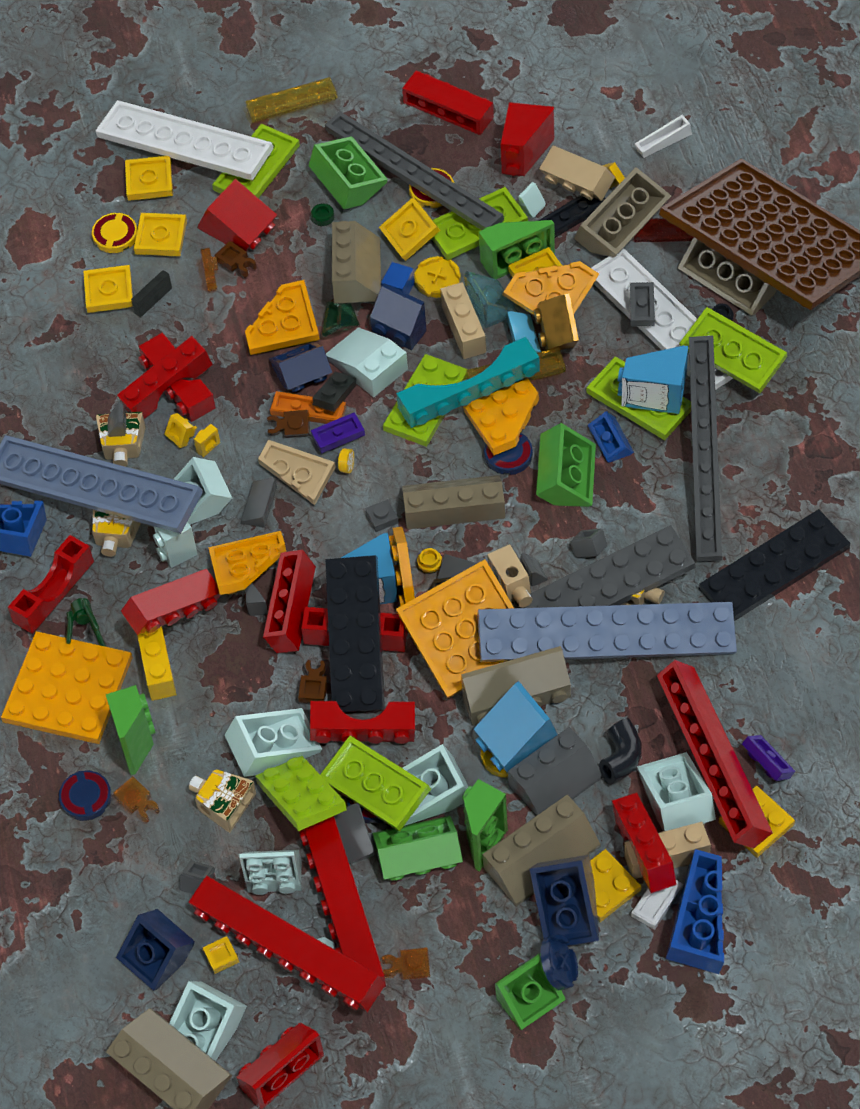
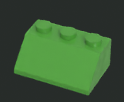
[308,136,388,209]
[536,423,596,507]
[106,685,156,775]
[462,779,508,872]
[373,816,463,880]

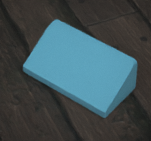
[507,311,541,354]

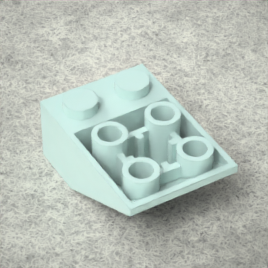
[239,850,302,895]

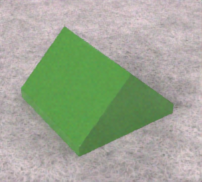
[495,953,566,1030]

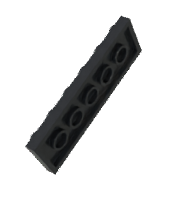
[699,509,851,621]
[325,555,385,713]

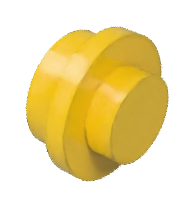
[417,548,442,573]

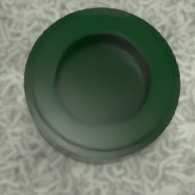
[311,203,334,226]

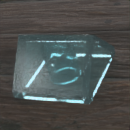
[464,271,518,328]

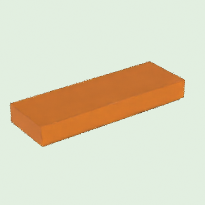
[270,391,346,424]

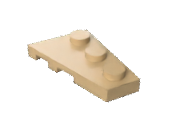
[258,440,335,505]

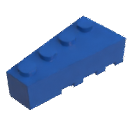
[0,501,47,557]
[666,849,724,974]

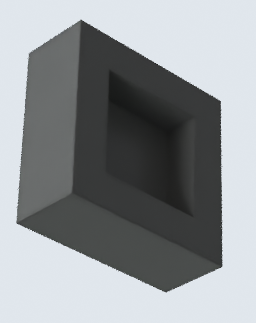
[365,499,398,532]

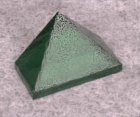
[322,298,360,337]

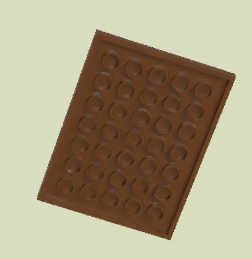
[659,158,860,310]

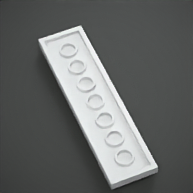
[96,100,273,180]
[591,248,733,389]

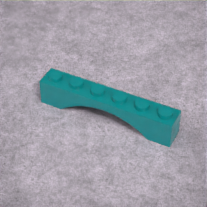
[396,337,540,428]

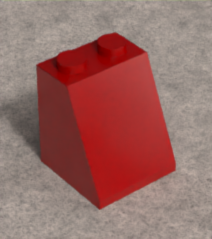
[501,102,555,176]
[197,179,277,252]

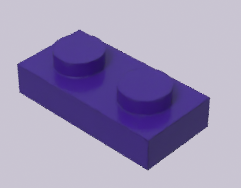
[310,412,365,454]
[742,735,796,781]

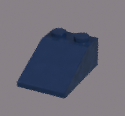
[530,855,599,946]

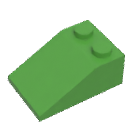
[479,220,555,280]

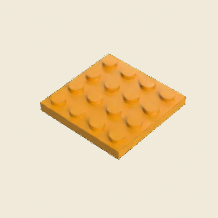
[396,559,514,699]
[1,631,133,744]

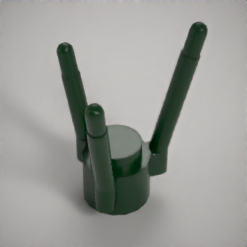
[66,598,106,647]

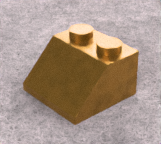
[534,293,579,352]

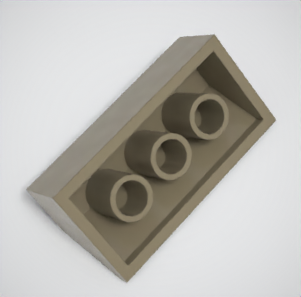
[574,167,671,257]
[332,221,381,304]
[678,237,777,316]
[402,475,505,529]
[461,646,571,726]
[482,794,601,907]
[106,1008,232,1109]

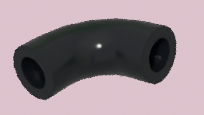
[599,718,642,784]

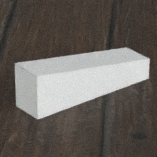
[635,115,692,158]

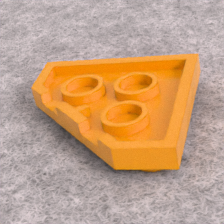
[502,261,599,316]
[245,280,320,355]
[463,378,539,455]
[389,526,415,606]
[208,531,287,595]

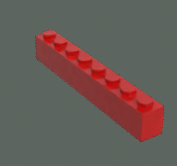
[657,660,773,849]
[299,816,386,988]
[188,875,386,1012]

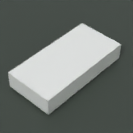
[631,880,683,930]

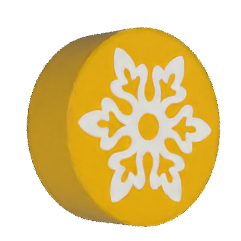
[338,448,354,473]

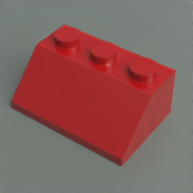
[236,1023,324,1109]

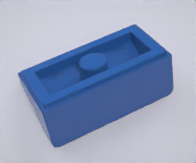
[588,411,634,463]

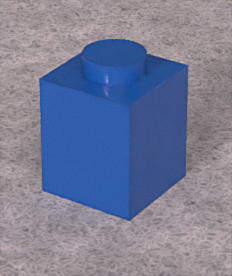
[381,262,415,294]

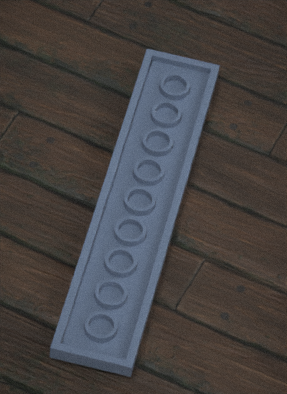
[0,435,203,534]
[477,602,737,662]

